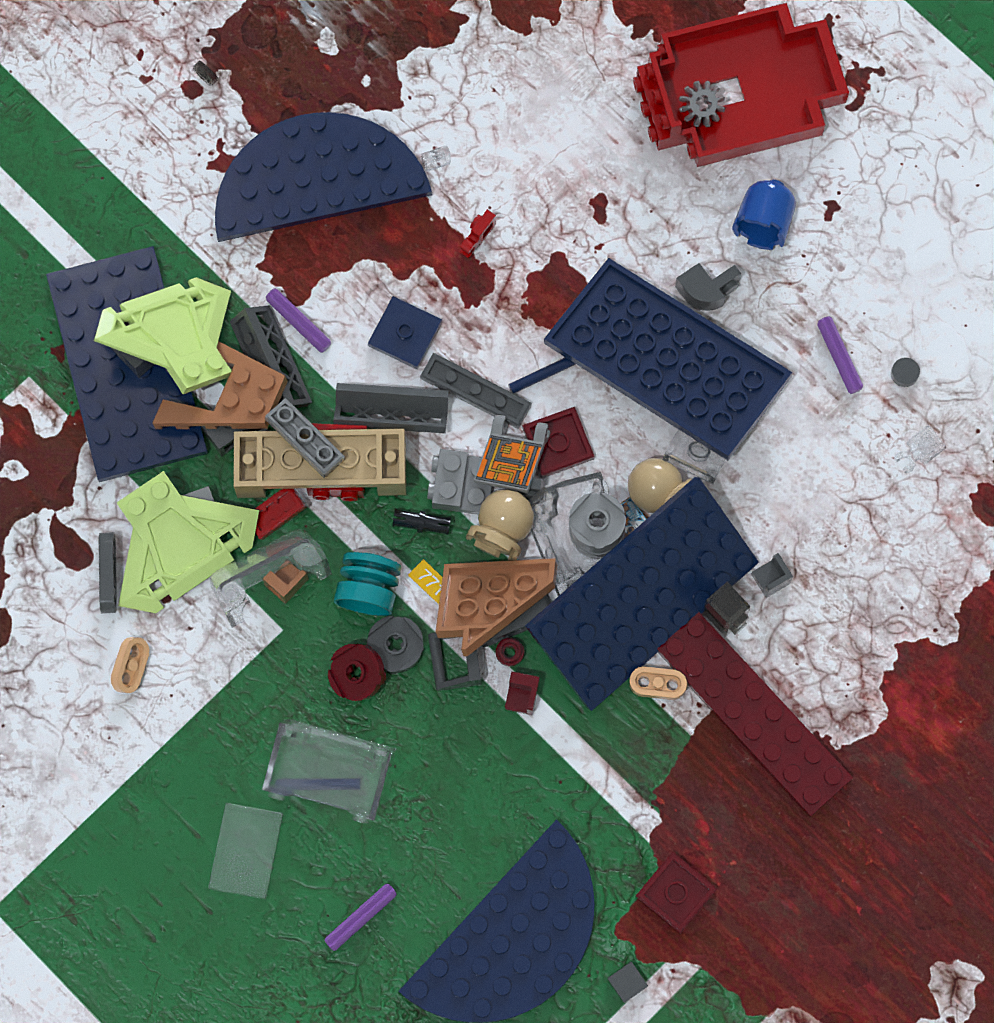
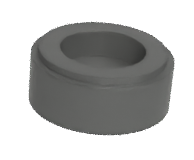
[891,358,920,387]

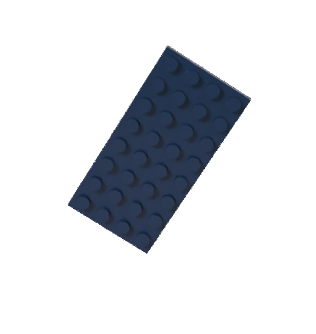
[46,246,208,483]
[544,258,792,461]
[525,477,759,711]

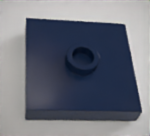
[368,296,442,370]

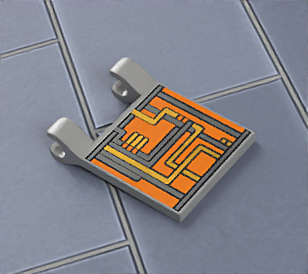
[474,415,550,493]

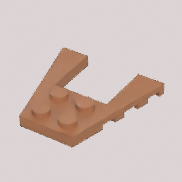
[153,341,288,429]

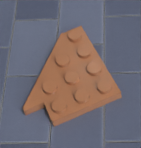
[436,558,558,656]

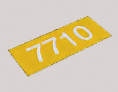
[408,559,443,604]

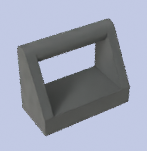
[428,632,481,691]

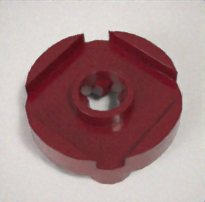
[328,644,386,701]

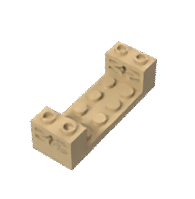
[234,429,406,498]

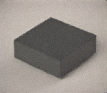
[607,962,648,1003]

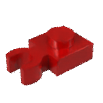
[459,209,496,259]

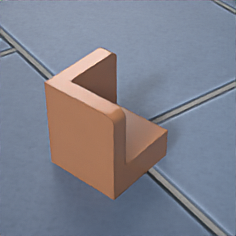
[263,561,308,604]

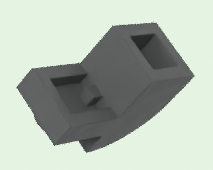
[675,263,741,311]

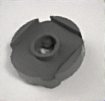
[367,616,424,674]

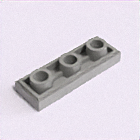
[265,398,345,478]

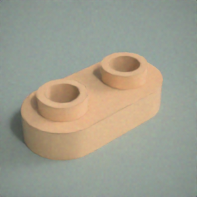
[111,637,149,693]
[629,667,687,700]

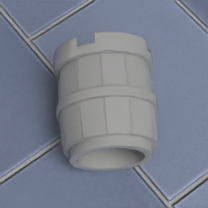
[569,492,626,559]

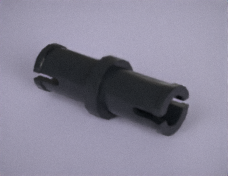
[392,508,451,535]

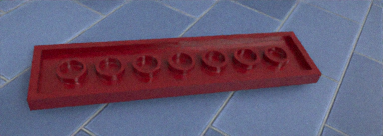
[657,612,853,817]

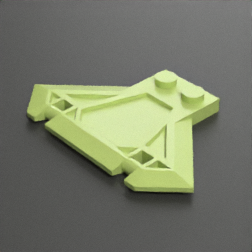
[94,278,232,394]
[117,471,259,613]

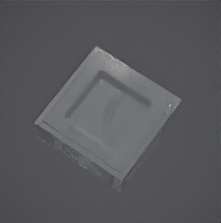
[421,145,451,172]

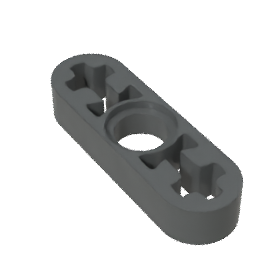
[99,532,117,614]

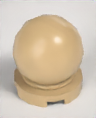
[628,458,692,513]
[466,489,534,561]

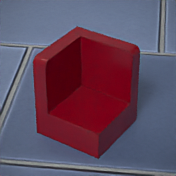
[505,671,539,715]

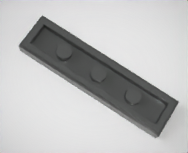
[420,353,532,429]

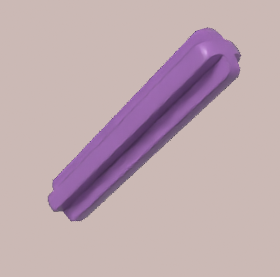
[266,288,331,353]
[817,316,863,394]
[324,883,397,951]

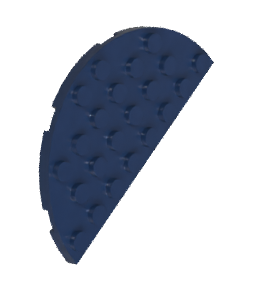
[215,112,432,242]
[398,819,594,1023]

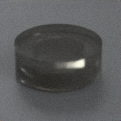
[193,60,219,86]

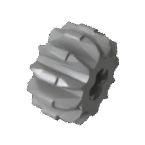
[679,81,725,127]

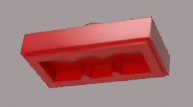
[255,488,307,540]

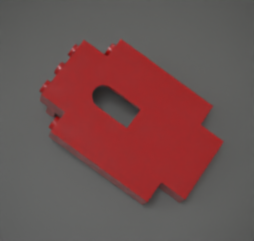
[633,3,849,167]

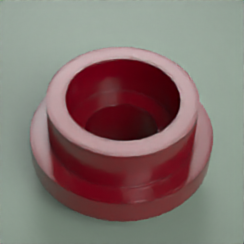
[496,638,524,667]

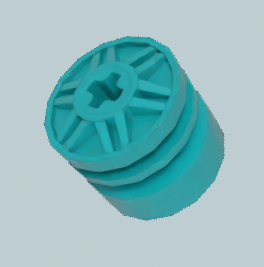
[334,552,402,616]

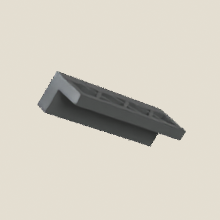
[230,305,312,408]
[333,383,449,433]

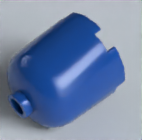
[732,180,796,250]

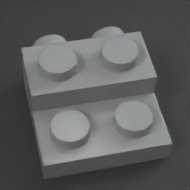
[427,449,492,515]

